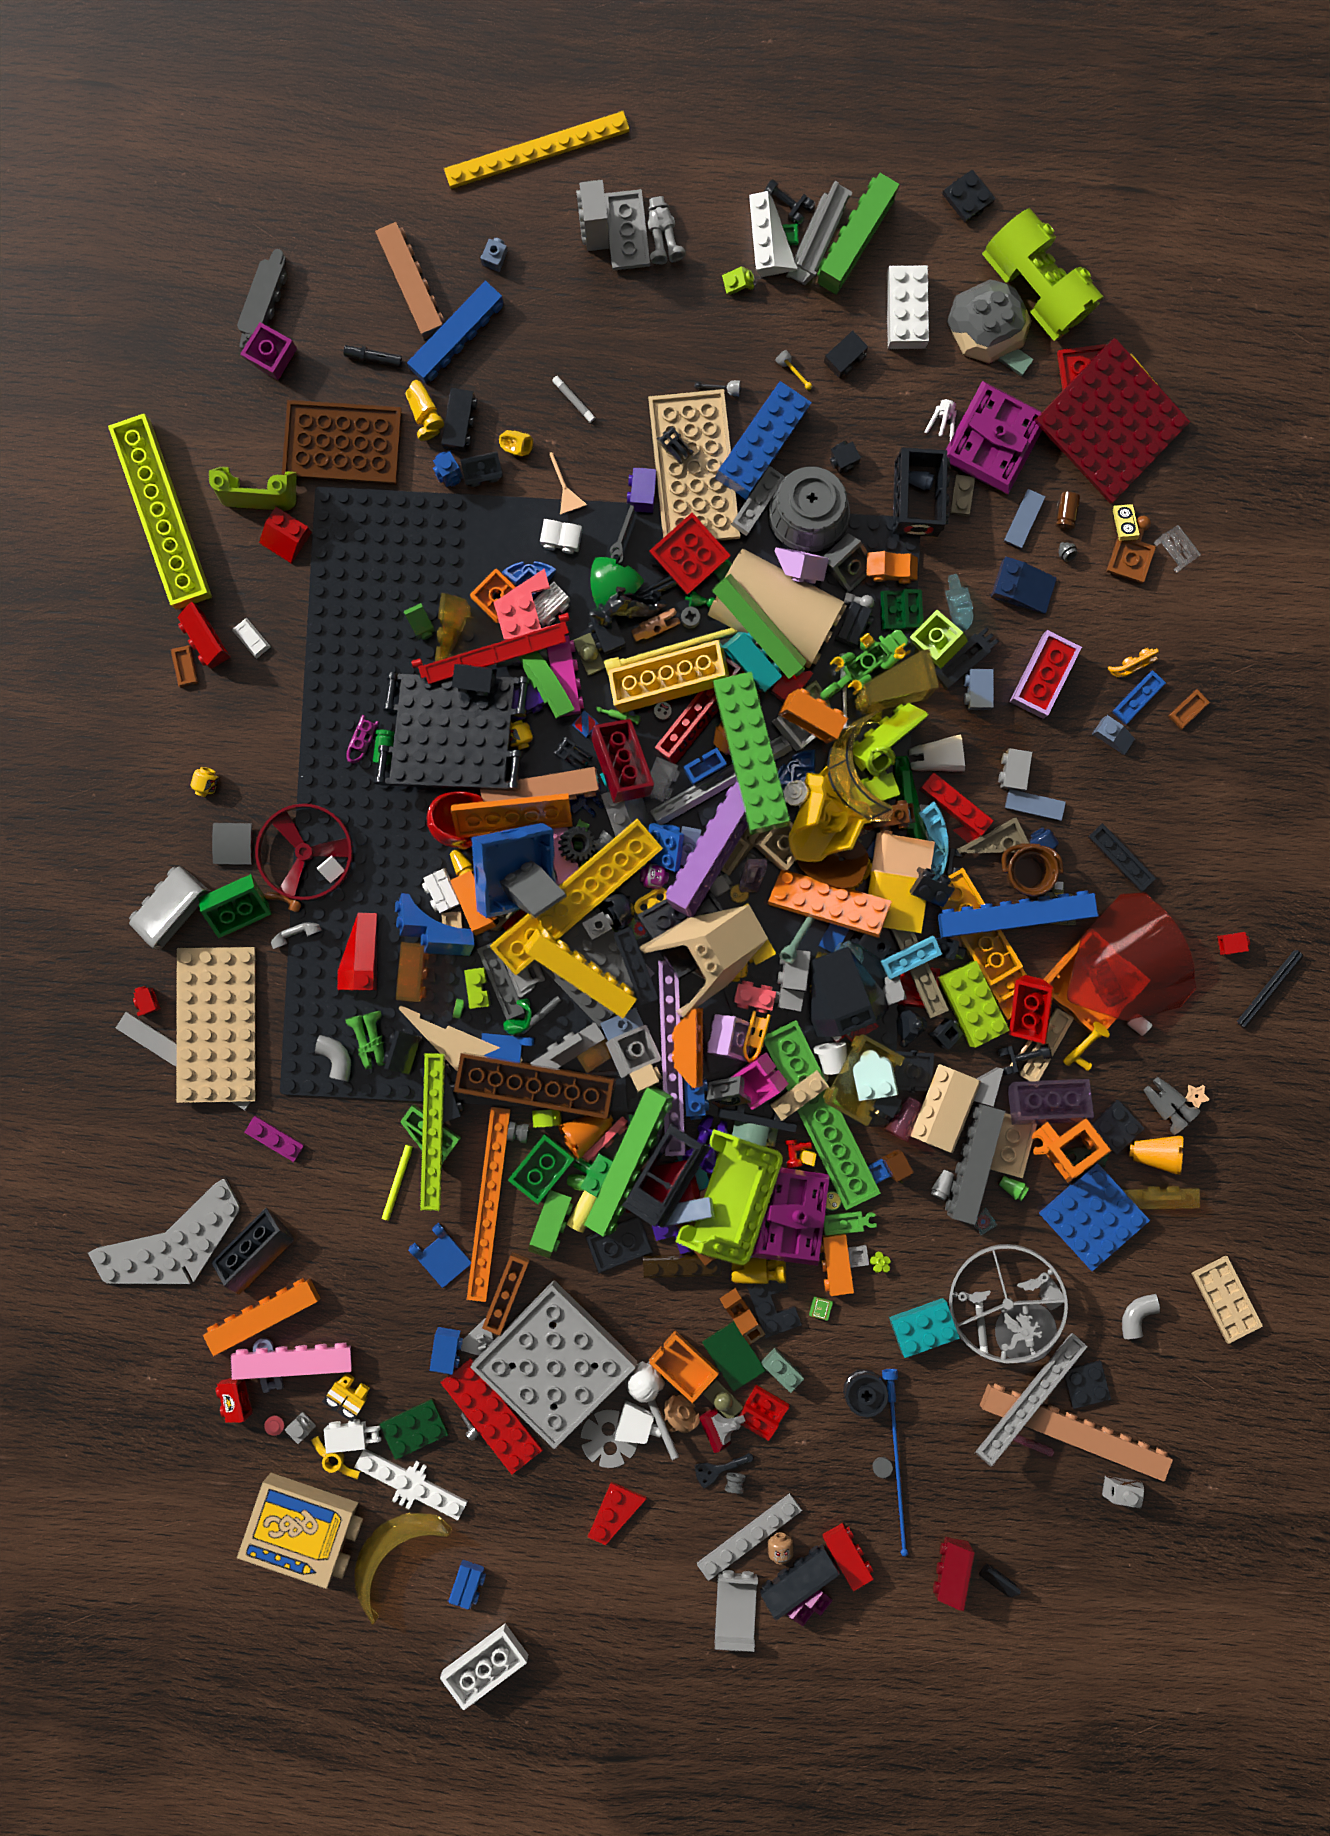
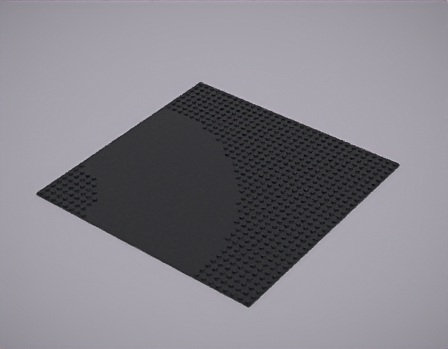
[280,487,920,1125]

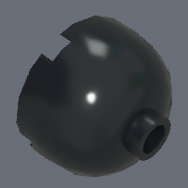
[598,891,635,931]

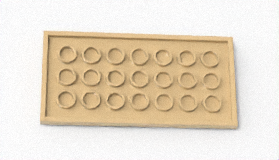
[648,389,740,541]
[177,947,256,1103]

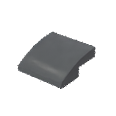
[212,823,253,864]

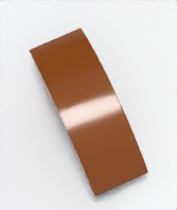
[719,1288,765,1345]

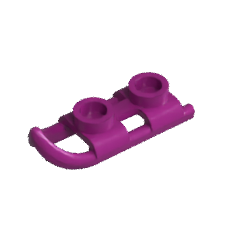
[347,715,379,763]

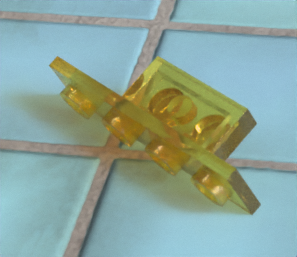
[1123,1186,1200,1209]

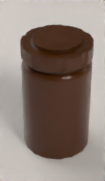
[1056,492,1080,529]

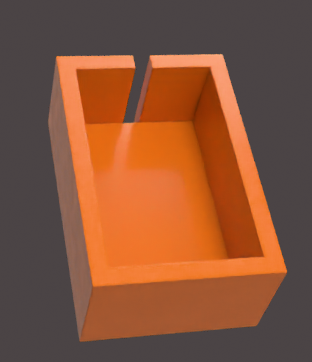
[778,689,848,743]
[649,1330,719,1403]

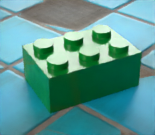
[198,874,271,938]
[508,1133,575,1205]

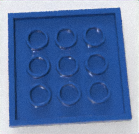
[1039,1162,1150,1271]

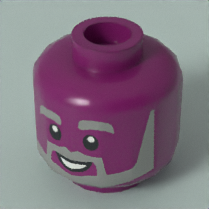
[640,863,669,889]

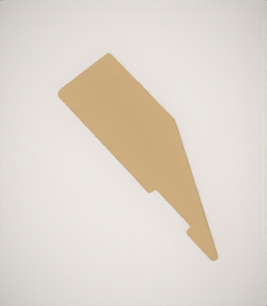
[399,1006,522,1071]

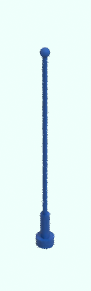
[882,1369,908,1557]

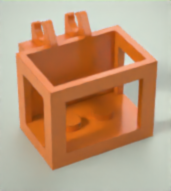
[1031,1119,1111,1183]

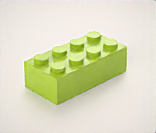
[937,961,1010,1048]

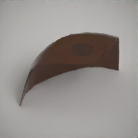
[796,840,869,888]

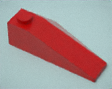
[338,913,377,990]

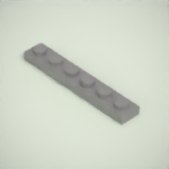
[697,1493,802,1581]

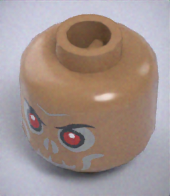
[768,1532,793,1564]

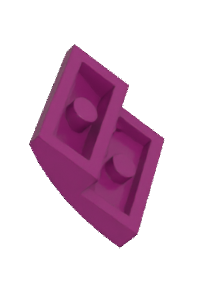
[787,1590,833,1626]

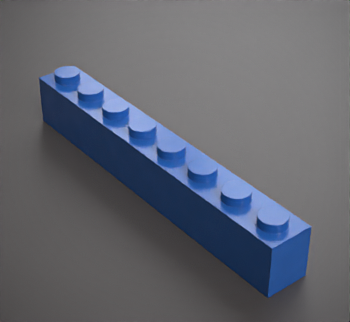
[938,891,1098,938]

